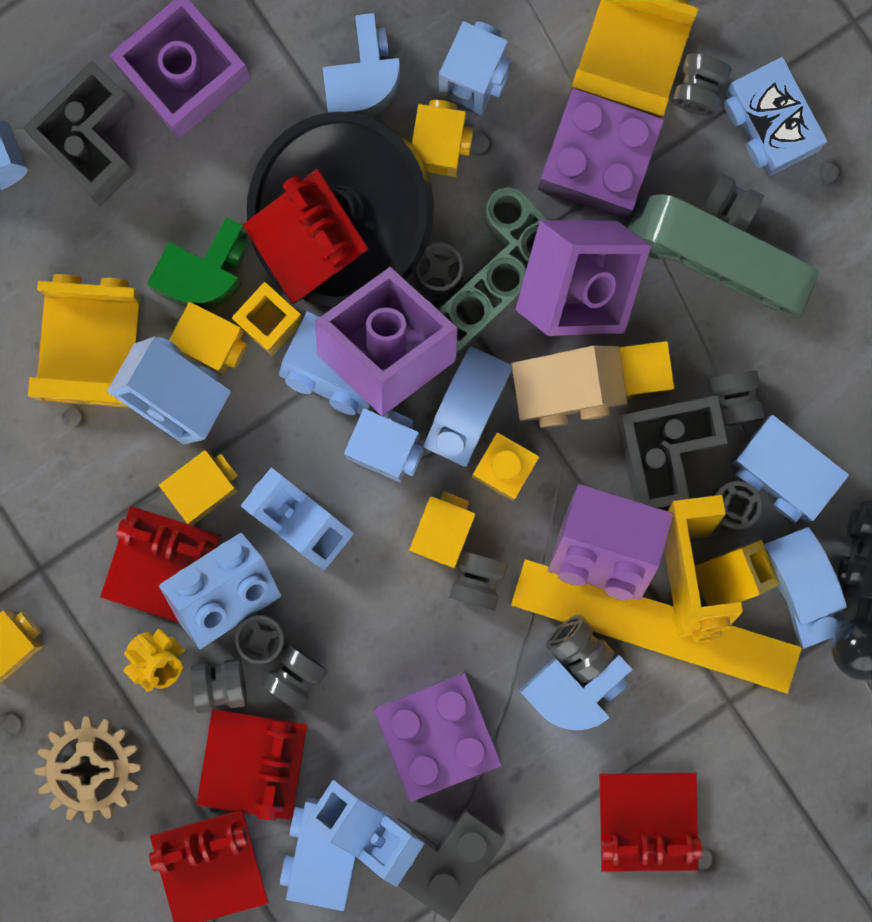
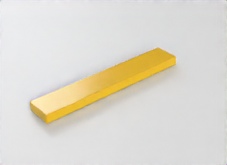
[510,559,802,694]

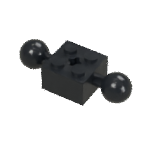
[832,500,872,680]

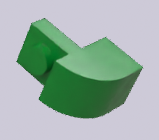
[147,217,249,309]

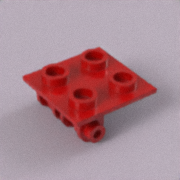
[243,169,369,304]
[100,506,222,622]
[196,709,308,821]
[599,772,702,872]
[149,809,269,922]

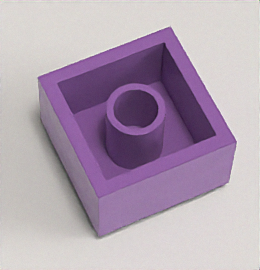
[109,0,251,140]
[538,88,664,220]
[515,220,651,336]
[315,267,457,416]
[548,484,673,600]
[374,671,502,802]

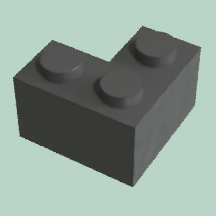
[23,61,134,207]
[617,395,728,509]
[397,806,506,922]

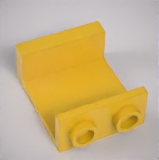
[569,0,699,119]
[28,274,141,408]
[664,495,743,642]

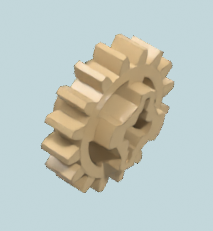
[34,715,143,823]

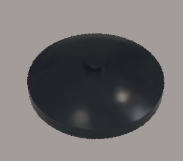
[247,112,434,306]

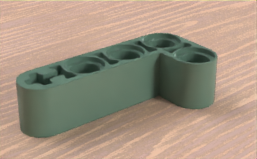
[439,187,548,358]
[627,194,820,318]

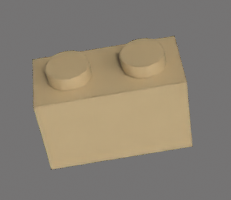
[511,345,627,428]

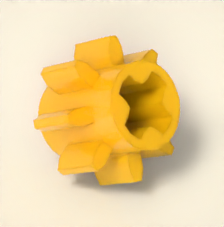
[123,628,185,692]

